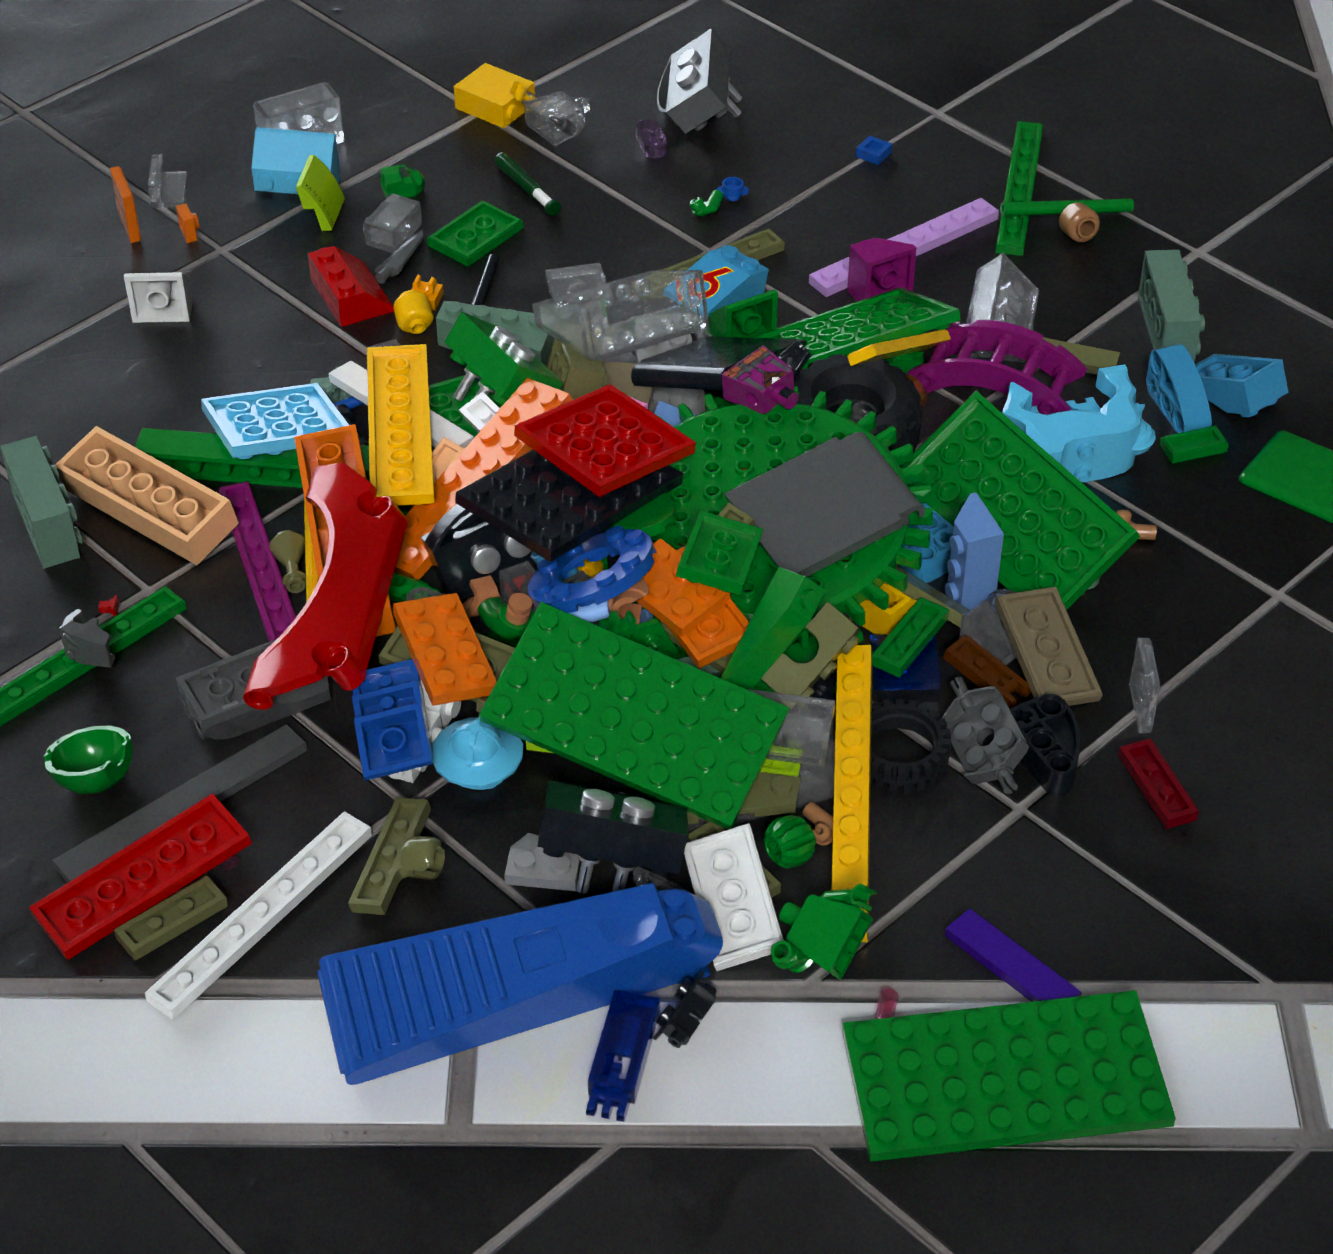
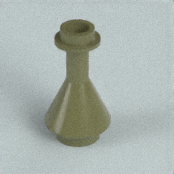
[269,530,306,593]

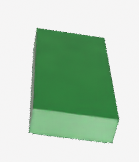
[1159,425,1229,464]

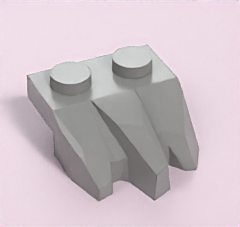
[504,833,582,891]

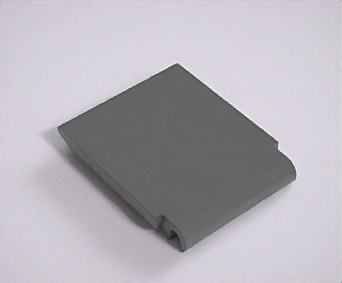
[725,432,925,577]

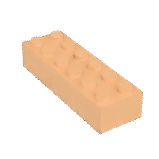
[55,426,239,565]

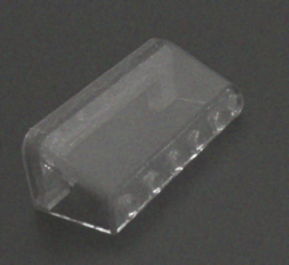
[532,270,708,361]

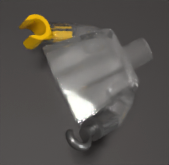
[510,81,590,146]

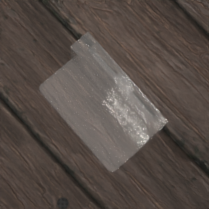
[148,154,188,208]

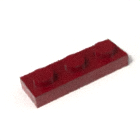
[1118,738,1199,829]

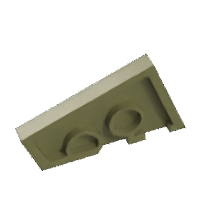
[687,772,801,825]

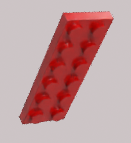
[29,793,252,961]

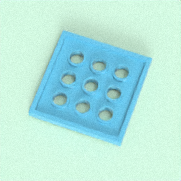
[201,383,349,459]

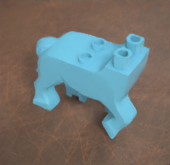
[1002,364,1156,483]

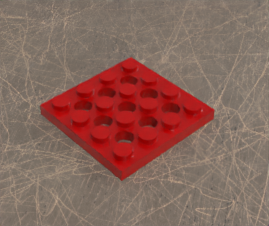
[514,384,696,497]

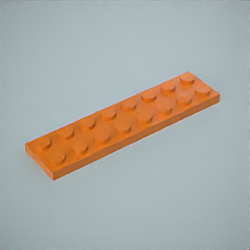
[394,378,573,580]

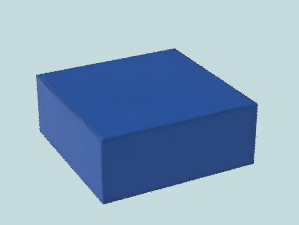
[856,136,892,165]

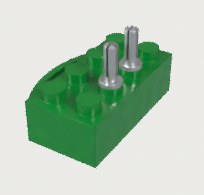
[444,312,563,405]

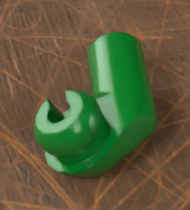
[690,190,724,217]

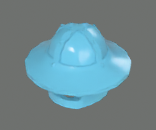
[432,717,523,790]

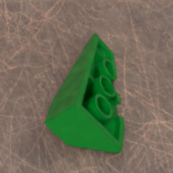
[721,567,826,691]

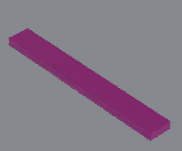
[218,481,296,642]

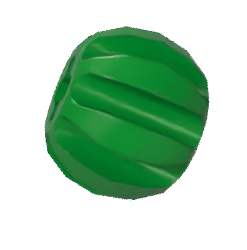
[763,815,816,868]

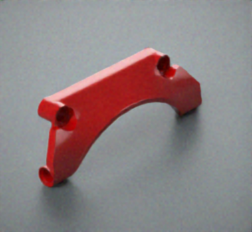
[243,462,408,710]

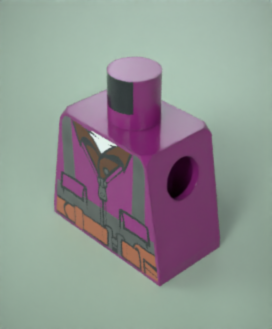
[721,346,799,414]

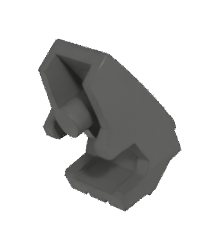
[59,609,115,668]

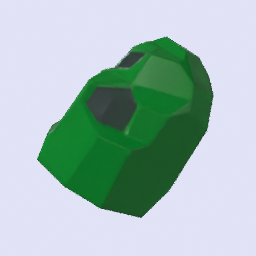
[379,164,425,200]

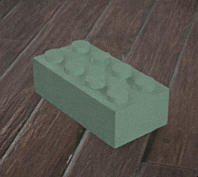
[1138,250,1205,362]
[0,436,83,569]

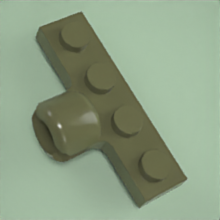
[348,798,445,915]

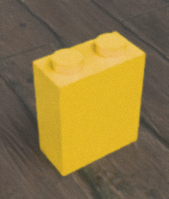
[453,63,536,128]

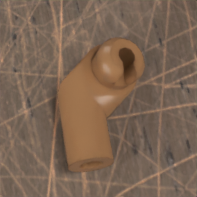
[1116,510,1157,540]
[803,802,833,845]

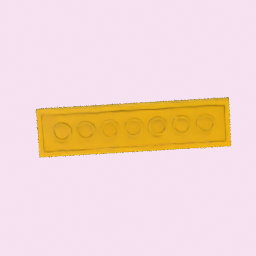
[367,344,435,506]

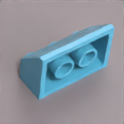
[251,127,341,194]

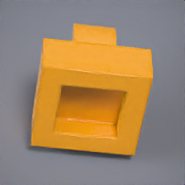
[411,275,444,310]

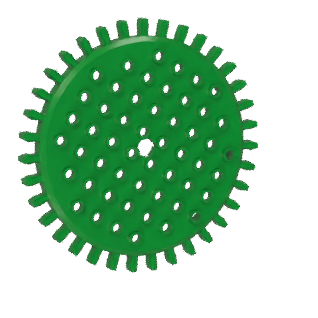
[601,387,933,648]

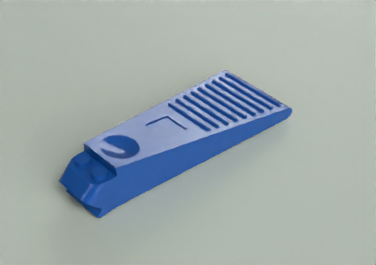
[317,883,723,1085]

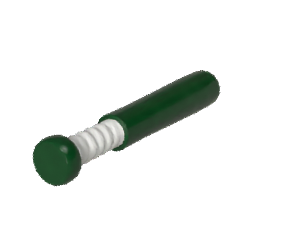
[495,152,561,216]

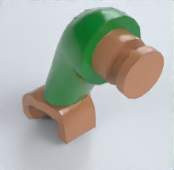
[462,575,534,640]

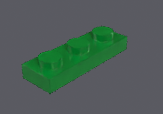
[872,597,949,678]

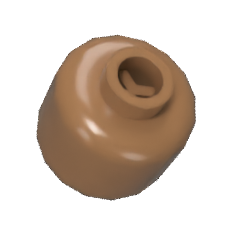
[1059,203,1100,242]

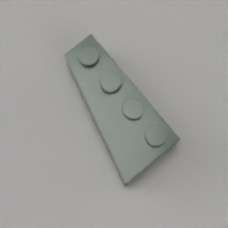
[436,301,556,366]

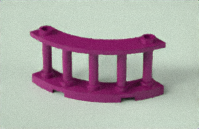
[907,320,1087,415]

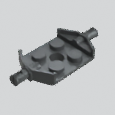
[940,677,1029,794]

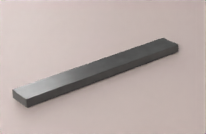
[52,724,307,883]

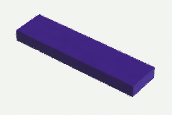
[945,908,1082,1002]

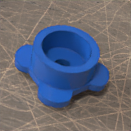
[717,177,749,201]

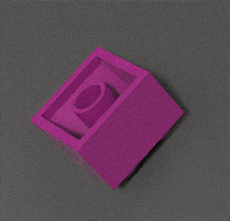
[847,237,917,301]

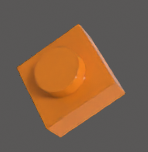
[176,204,200,243]

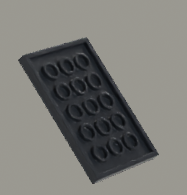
[455,450,683,562]

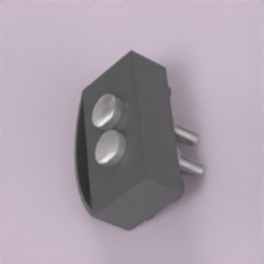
[657,28,742,134]

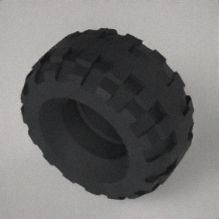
[794,354,922,467]

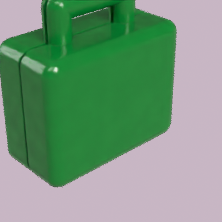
[1239,430,1333,523]

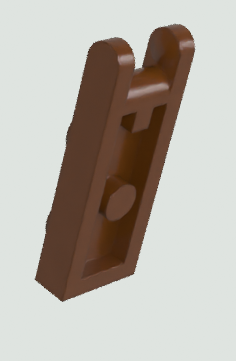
[943,634,1032,709]

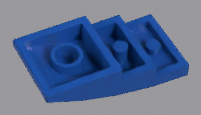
[352,659,433,781]

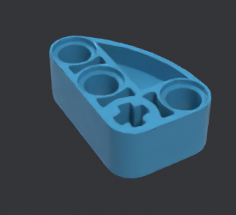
[1146,344,1212,433]
[899,503,954,583]

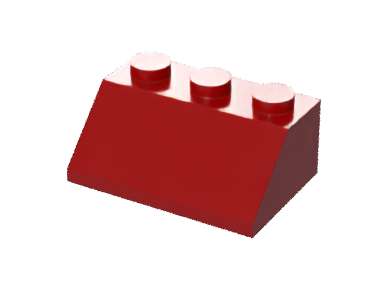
[308,246,394,327]

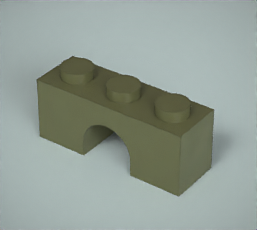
[761,602,860,709]

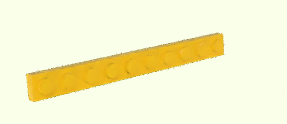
[832,645,872,942]

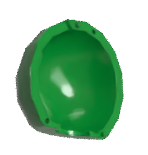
[43,725,133,795]

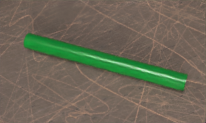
[1000,198,1134,216]

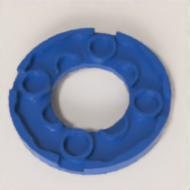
[528,526,656,613]

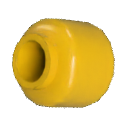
[393,290,434,334]

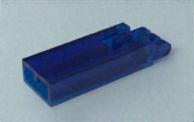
[586,990,660,1122]

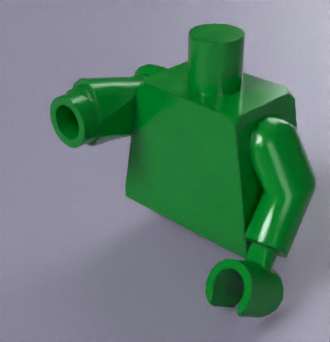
[771,884,877,980]

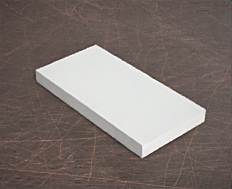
[684,823,784,971]

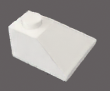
[124,272,193,323]

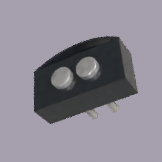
[421,504,536,601]
[537,780,688,894]

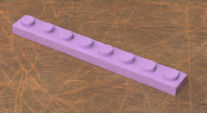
[809,198,999,297]

